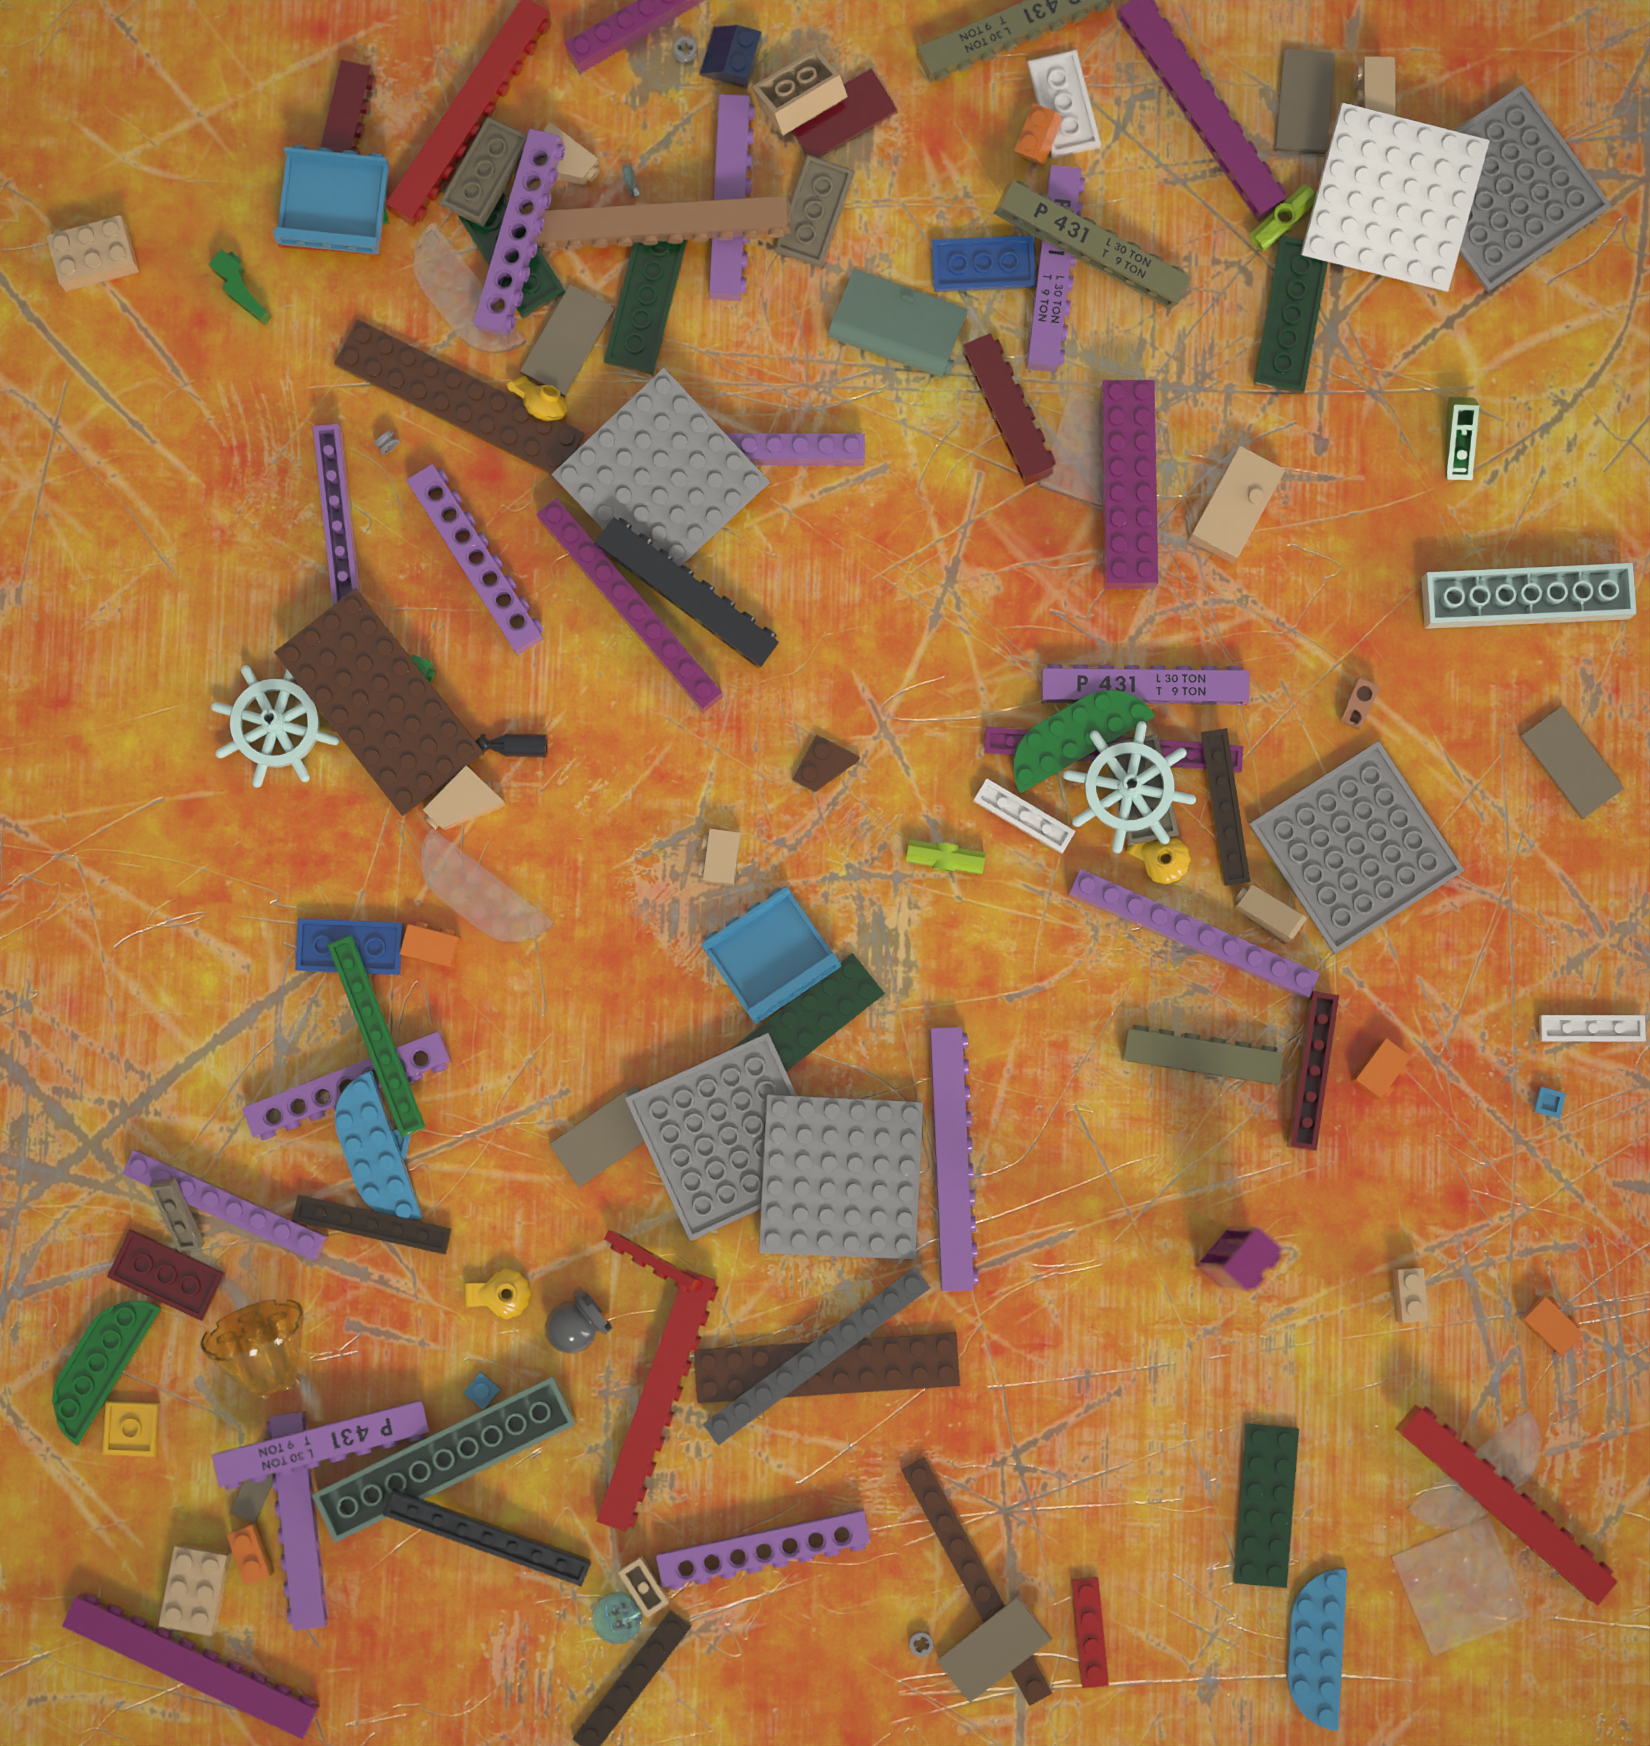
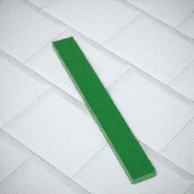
[327,935,427,1138]

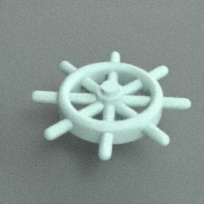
[211,665,340,788]
[1063,721,1196,853]

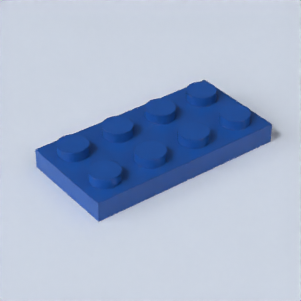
[932,235,1036,292]
[295,918,403,975]

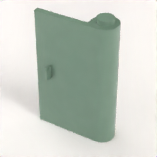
[828,269,968,378]

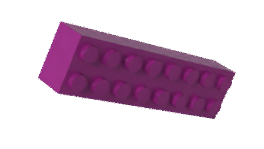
[1100,380,1158,589]
[1196,1226,1283,1291]

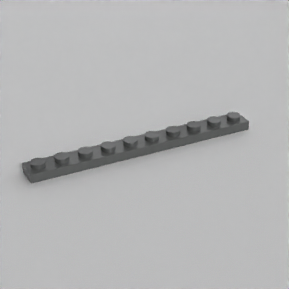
[703,1267,931,1446]

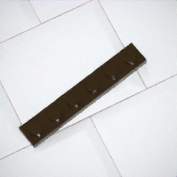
[1200,728,1250,886]
[292,1195,452,1255]
[572,1610,691,1746]

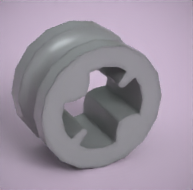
[673,37,696,63]
[374,430,400,455]
[909,1632,933,1657]

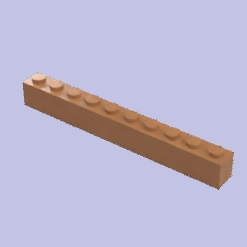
[536,196,791,251]

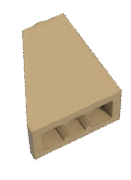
[519,122,600,186]
[423,766,505,831]
[1234,885,1307,944]

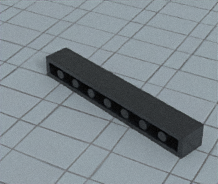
[594,517,779,668]

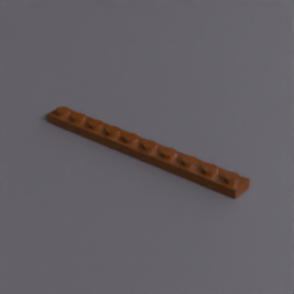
[901,1457,1052,1706]

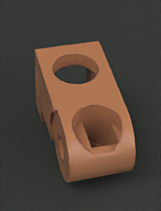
[1340,677,1380,730]

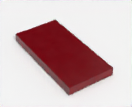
[792,68,898,158]
[107,1229,226,1321]

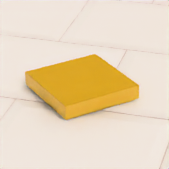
[102,1401,160,1457]

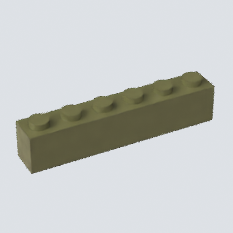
[1122,1025,1284,1085]

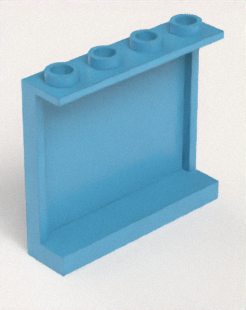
[273,145,390,255]
[701,886,841,1025]

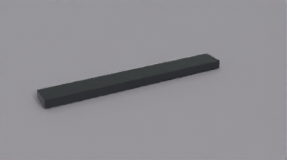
[383,1489,591,1586]

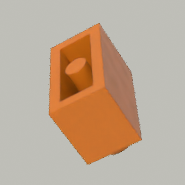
[1014,103,1063,166]
[400,921,461,969]
[1352,1038,1411,1099]
[1519,1296,1584,1357]
[227,1522,274,1585]

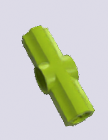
[1248,184,1316,252]
[906,840,986,875]

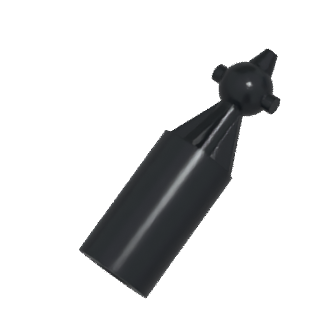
[475,733,548,758]

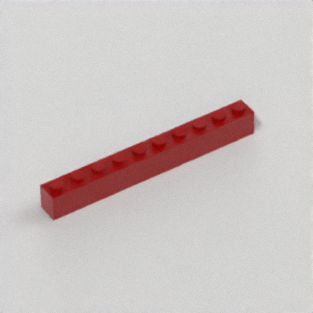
[385,0,551,227]
[596,1269,719,1532]
[1395,1405,1618,1606]

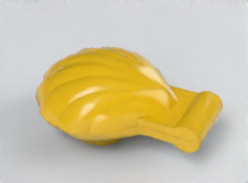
[507,376,568,421]
[1126,838,1191,884]
[464,1268,531,1319]

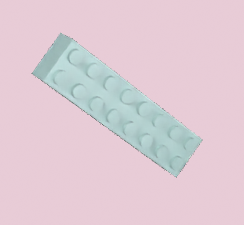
[1421,563,1636,629]

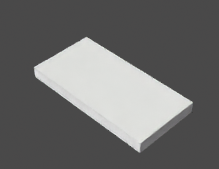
[1027,50,1101,159]

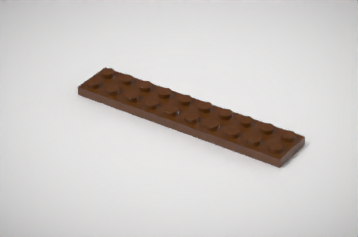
[334,320,585,474]
[695,1333,960,1403]

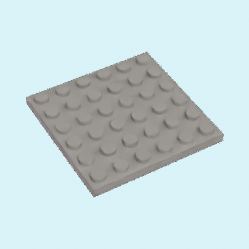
[1455,84,1612,292]
[551,368,770,567]
[1249,741,1465,955]
[625,1033,797,1241]
[758,1095,923,1259]

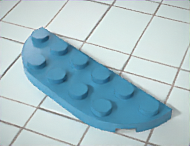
[335,1070,423,1220]
[1287,1568,1347,1731]

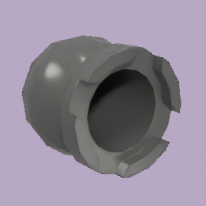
[545,1287,613,1354]

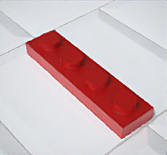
[604,1230,703,1293]
[1071,1577,1109,1688]

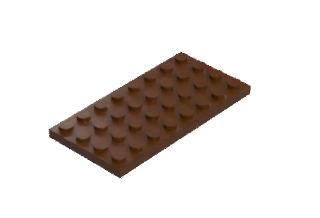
[274,588,485,816]

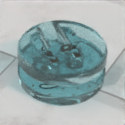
[592,1592,642,1644]

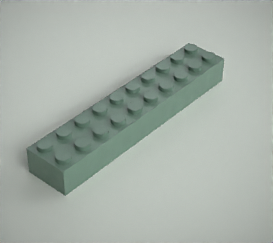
[312,1375,577,1543]

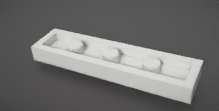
[973,779,1076,854]
[1539,1015,1646,1042]

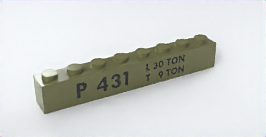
[917,0,1113,82]
[993,180,1190,309]

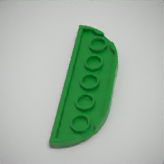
[1013,690,1155,794]
[52,1301,163,1446]

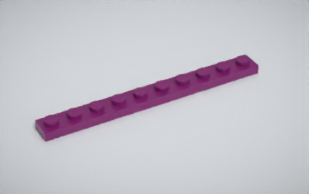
[984,727,1243,773]

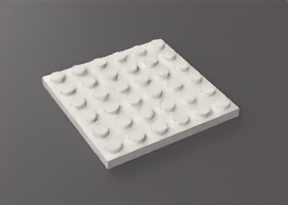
[1300,103,1490,292]

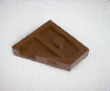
[792,734,860,793]

